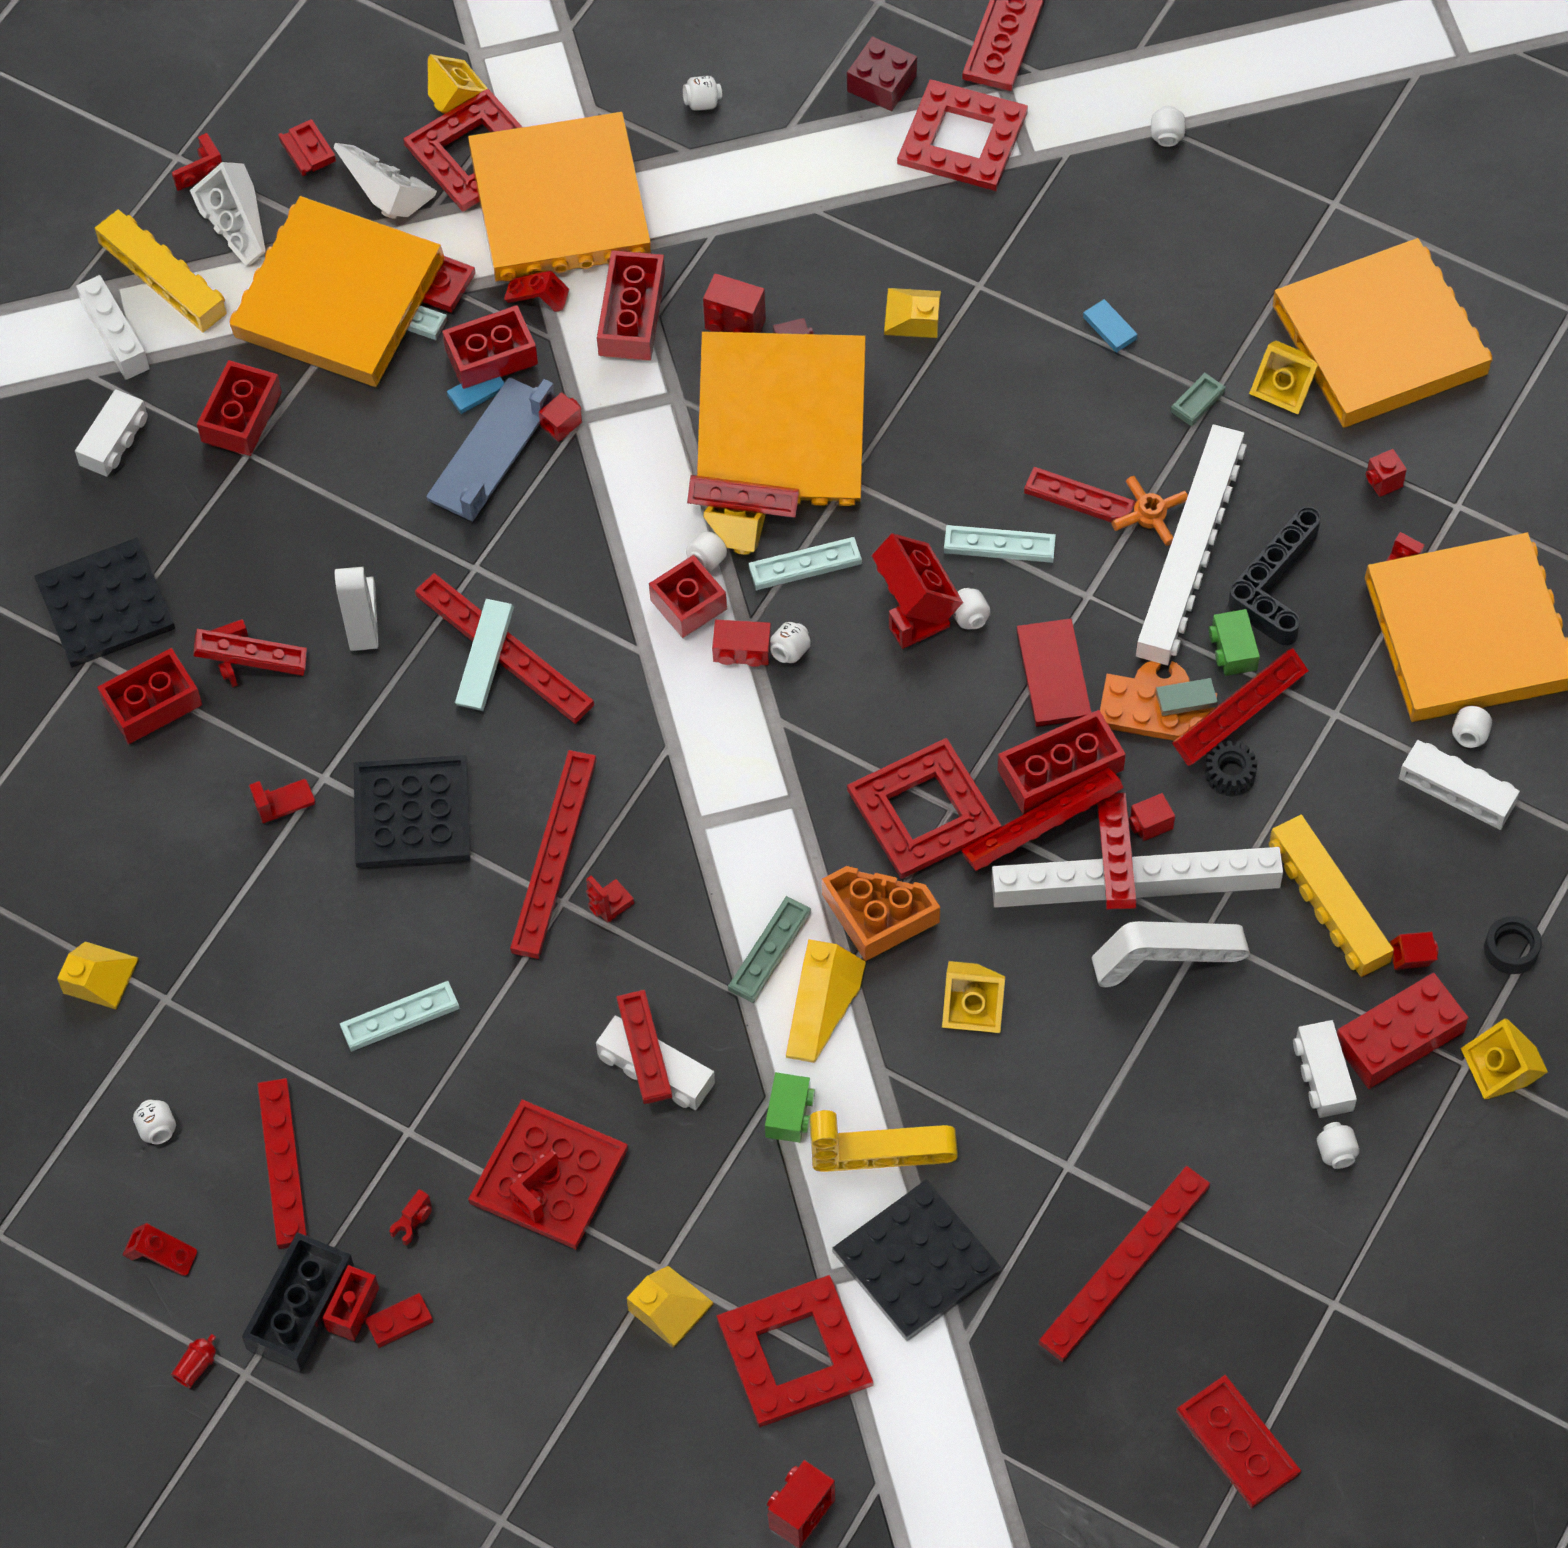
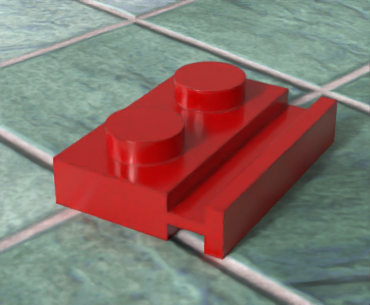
[278,119,336,176]

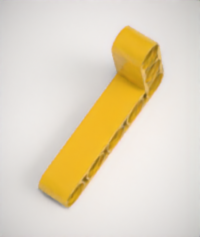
[810,1110,958,1172]

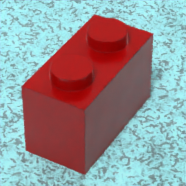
[712,619,771,667]
[323,1265,380,1341]

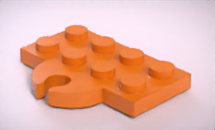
[1100,661,1217,741]

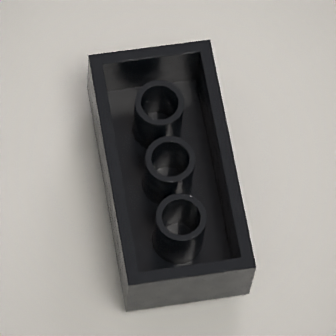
[242,1232,355,1372]

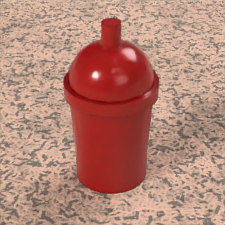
[171,1334,216,1389]

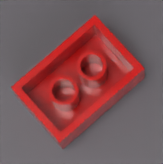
[442,305,538,389]
[197,360,282,456]
[871,533,964,625]
[97,648,202,744]

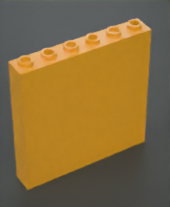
[468,112,651,282]
[229,196,445,387]
[1272,238,1492,428]
[697,332,866,506]
[1365,532,1568,722]

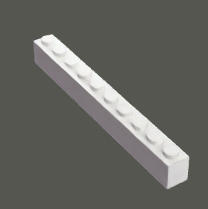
[1136,424,1247,665]
[991,847,1283,908]

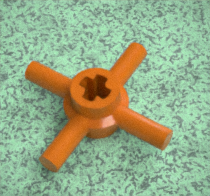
[1112,476,1188,546]

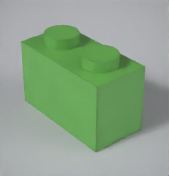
[1209,609,1260,676]
[765,1072,815,1143]

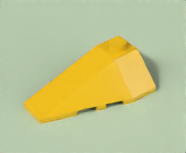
[786,939,866,1063]

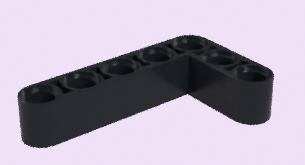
[1228,506,1321,645]

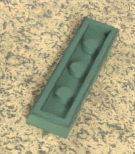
[728,896,811,1003]

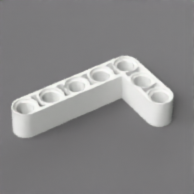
[335,567,378,651]
[1092,921,1250,987]

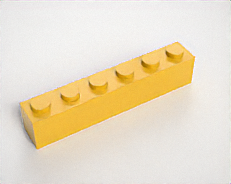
[95,209,227,332]
[1269,814,1394,977]

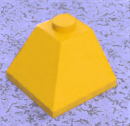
[428,54,488,114]
[884,288,941,338]
[1249,341,1319,414]
[703,506,766,554]
[57,942,139,1010]
[942,961,1005,1033]
[1461,1018,1548,1100]
[627,1266,714,1348]

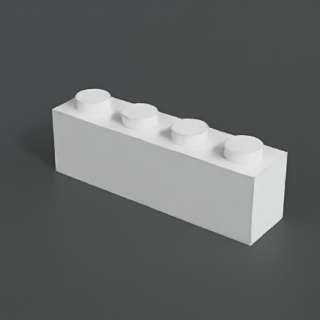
[76,275,150,380]
[1399,740,1520,830]
[596,1015,715,1111]

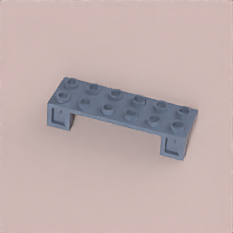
[427,378,555,522]

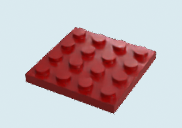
[468,1099,628,1250]

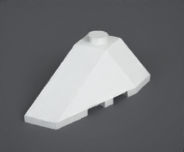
[333,143,437,219]
[190,162,266,266]

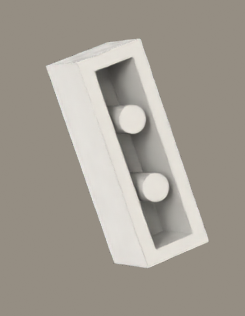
[75,389,148,477]
[1293,1020,1357,1118]

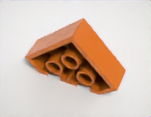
[822,866,940,961]

